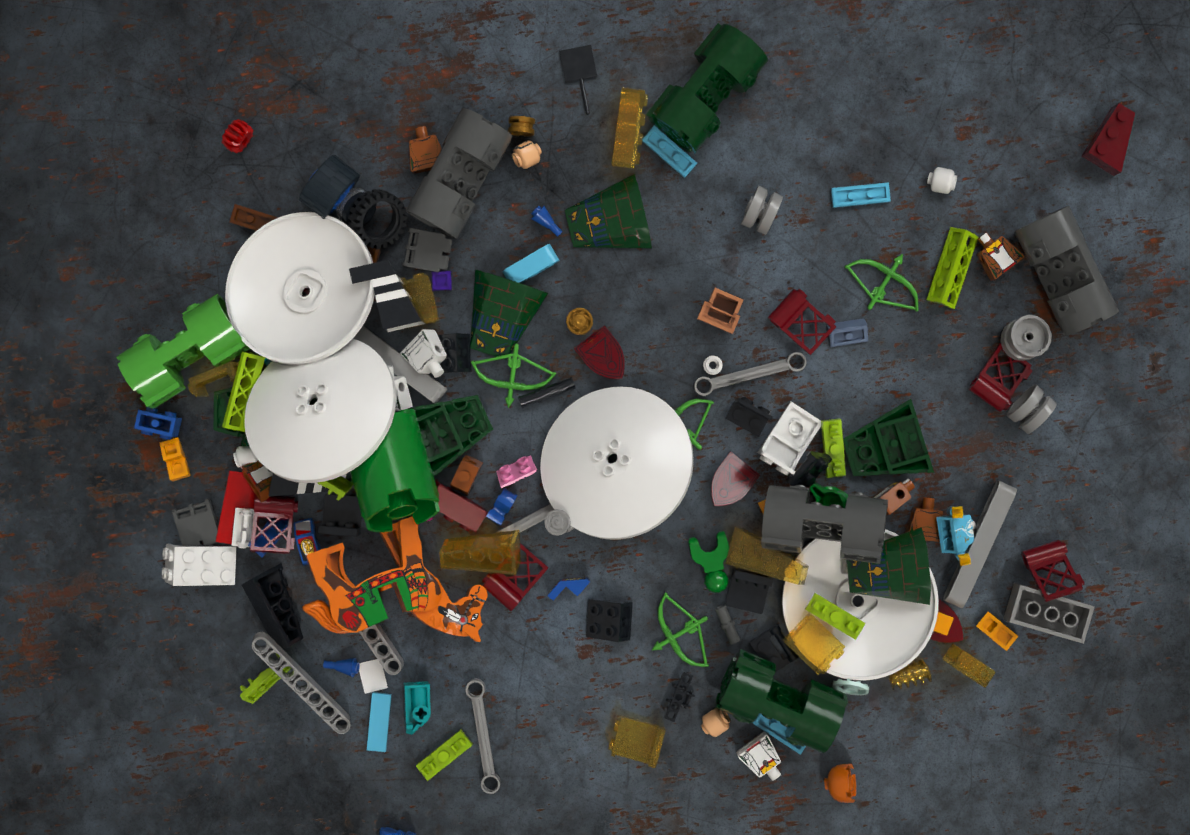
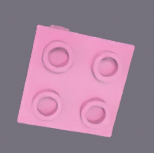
[496,455,537,488]

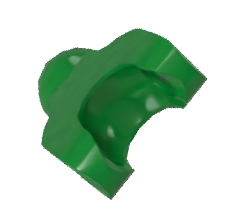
[688,531,730,593]

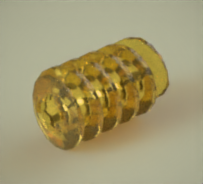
[888,659,932,691]

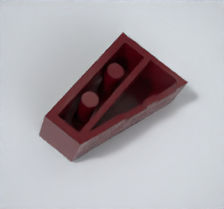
[1082,103,1135,176]
[434,478,488,532]

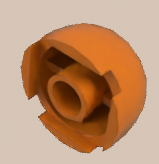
[824,764,856,803]

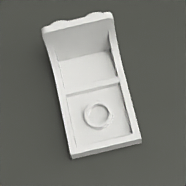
[757,402,821,476]
[162,544,236,586]

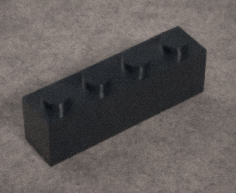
[241,563,303,649]

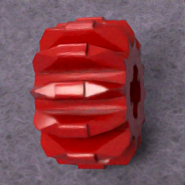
[222,119,253,153]

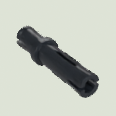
[518,377,576,408]

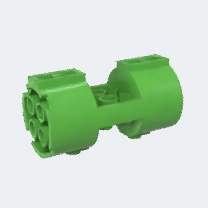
[116,294,250,409]

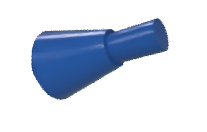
[531,205,562,237]
[323,658,360,677]

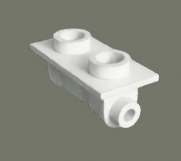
[231,508,254,548]

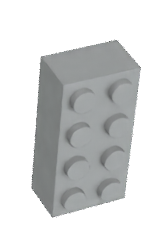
[1004,583,1094,644]

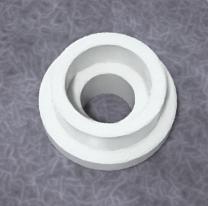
[703,356,723,375]

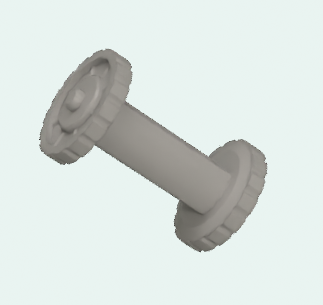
[544,509,574,536]

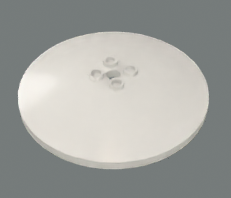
[225,212,375,364]
[244,339,396,483]
[540,387,693,540]
[782,529,938,680]

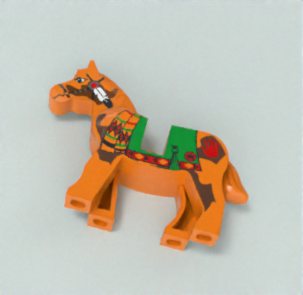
[302,516,488,642]

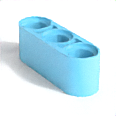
[502,244,560,284]

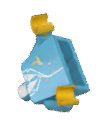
[936,506,976,566]

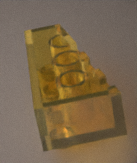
[612,86,648,169]
[725,526,809,585]
[439,530,521,575]

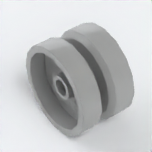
[741,185,783,235]
[1001,315,1052,361]
[1006,385,1057,434]

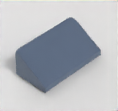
[827,319,868,347]

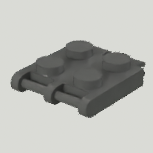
[402,228,452,272]
[172,498,219,546]

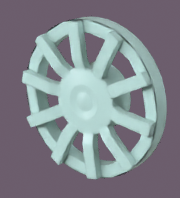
[832,679,869,695]

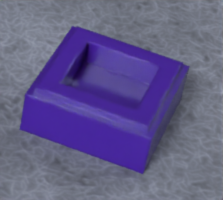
[432,271,452,291]

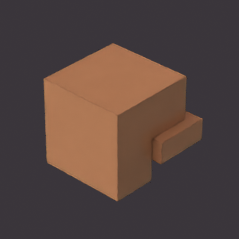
[697,288,743,334]

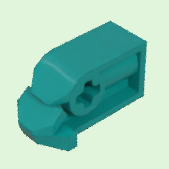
[403,681,431,735]

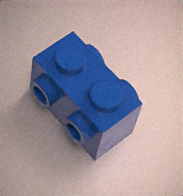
[134,407,182,440]

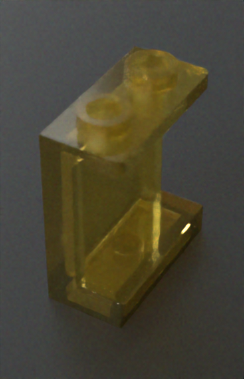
[400,273,440,330]
[188,361,244,397]
[783,612,845,675]
[943,644,995,688]
[608,715,666,768]

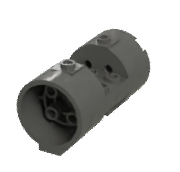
[406,108,513,239]
[1014,206,1119,336]
[761,485,888,564]

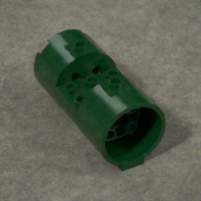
[646,23,768,153]
[715,649,848,754]

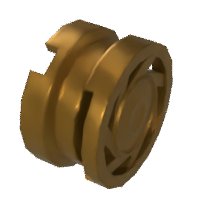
[508,116,535,137]
[566,308,593,335]

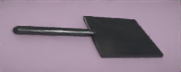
[559,45,597,115]

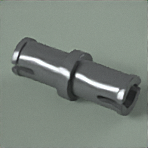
[715,604,741,645]

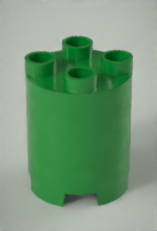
[350,409,440,532]

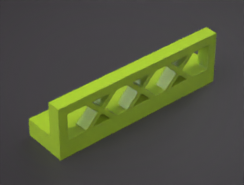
[926,227,978,309]
[222,352,265,432]

